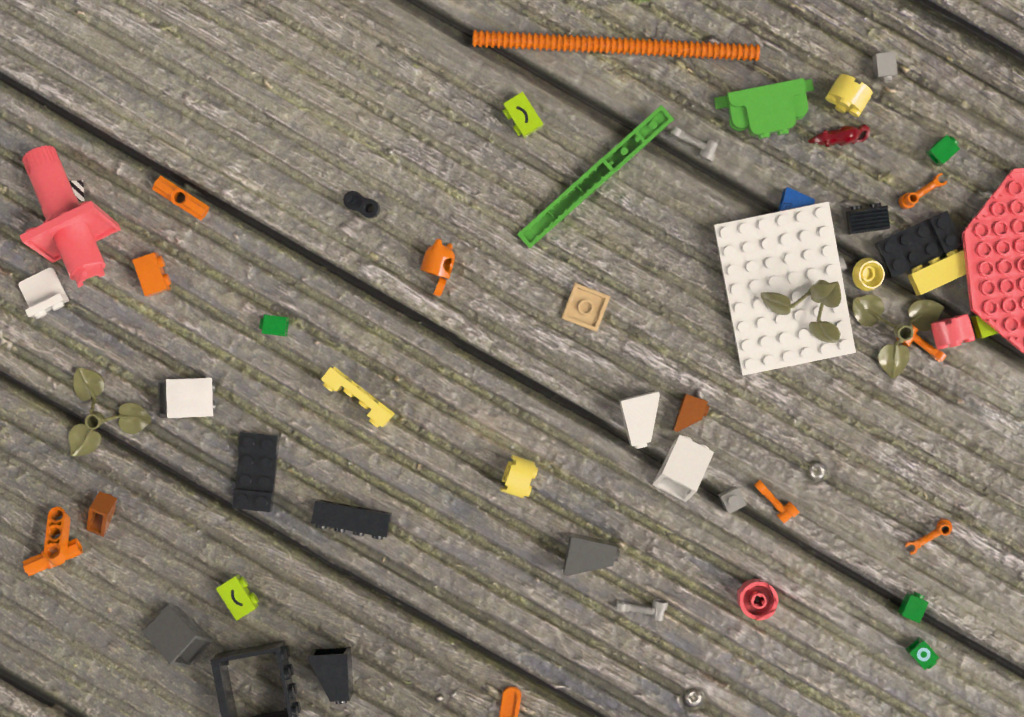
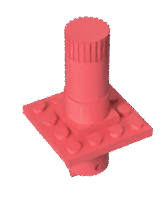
[20,145,121,288]

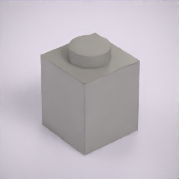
[872,51,898,82]
[718,486,746,514]

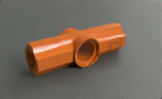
[152,175,210,221]
[22,538,83,576]

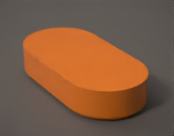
[499,686,521,717]

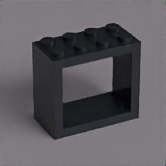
[210,640,301,717]

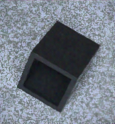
[308,647,354,704]

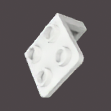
[19,268,69,319]

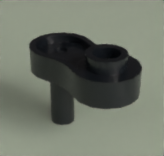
[343,191,380,219]

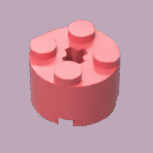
[930,314,976,350]
[737,579,778,620]

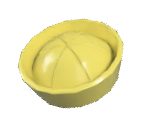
[852,258,885,291]

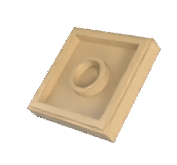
[561,283,611,332]

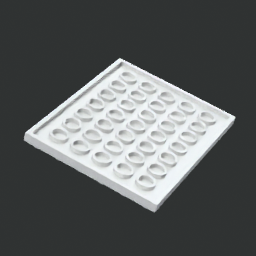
[714,201,856,375]

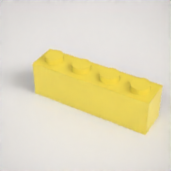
[907,249,966,296]

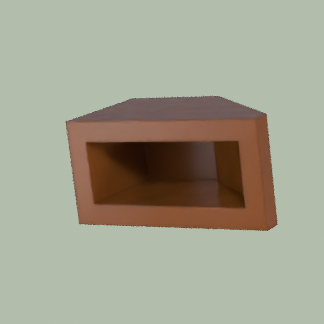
[672,394,710,432]
[86,491,117,537]

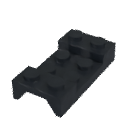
[874,211,963,278]
[232,431,280,512]

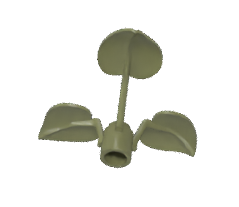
[761,280,841,343]
[852,294,944,379]
[69,367,151,456]

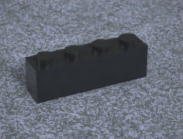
[311,499,392,540]

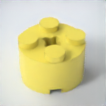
[825,74,873,117]
[500,455,538,499]

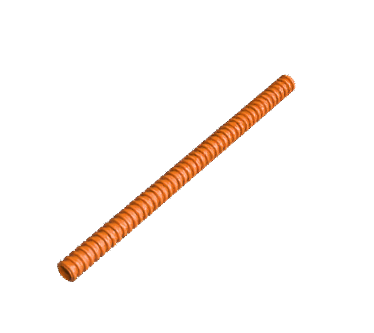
[472,30,760,61]

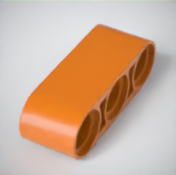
[44,506,71,566]

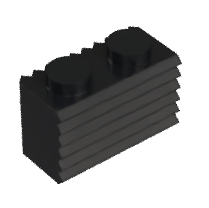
[846,203,890,235]

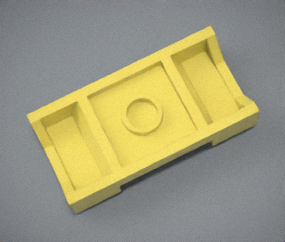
[321,367,395,428]

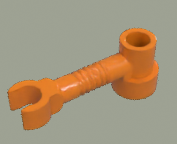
[898,173,947,209]
[896,325,946,363]
[754,480,800,524]
[905,518,952,554]

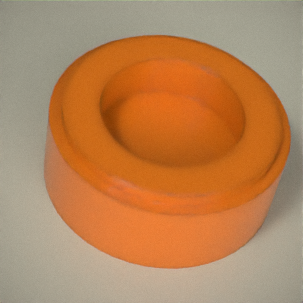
[433,277,447,297]

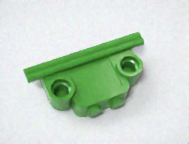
[714,78,814,139]

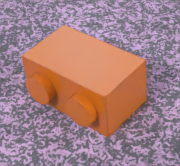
[132,252,171,297]

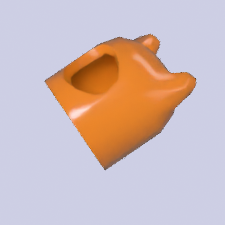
[420,238,455,279]

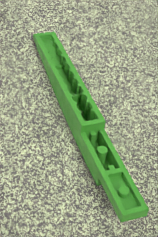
[517,105,674,248]

